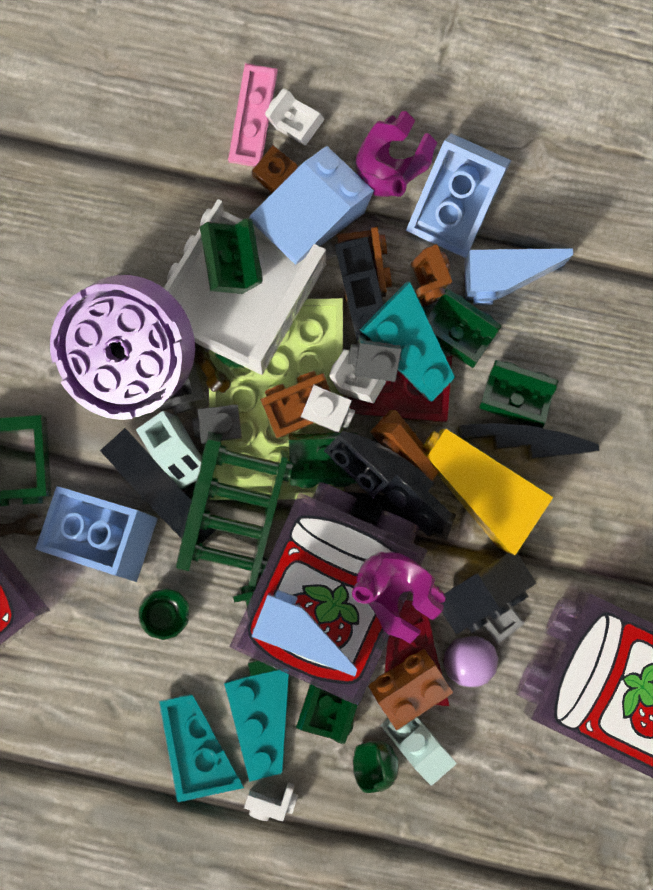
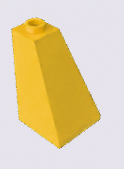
[423,429,553,555]

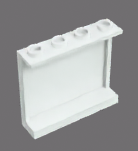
[164,199,326,375]

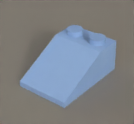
[406,133,512,258]
[249,146,374,265]
[464,248,573,306]
[35,486,158,582]
[251,590,357,676]

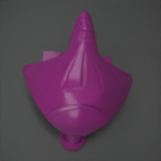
[355,111,438,197]
[352,552,446,644]

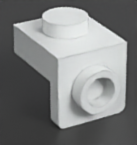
[265,88,325,146]
[329,350,386,403]
[301,385,355,433]
[244,782,298,821]

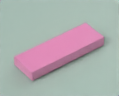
[228,63,278,167]

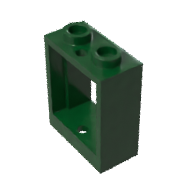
[0,415,52,507]

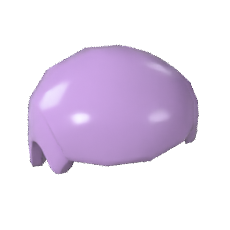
[443,636,499,687]

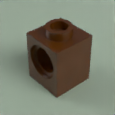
[252,145,299,194]

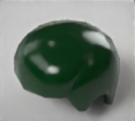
[138,588,190,640]
[353,740,399,793]

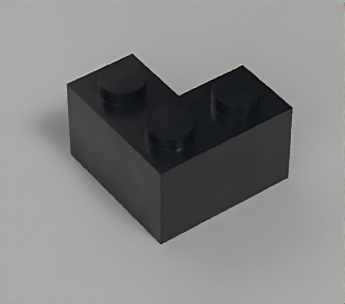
[440,553,537,634]

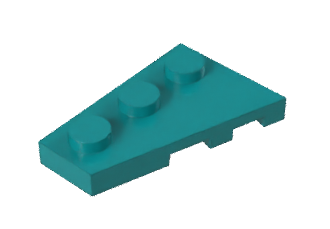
[360,282,455,402]
[224,668,289,782]
[159,694,244,802]

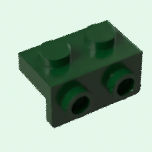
[200,219,263,294]
[427,289,502,368]
[479,360,559,428]
[289,432,357,488]
[296,678,365,744]

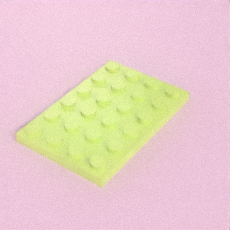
[209,298,344,500]

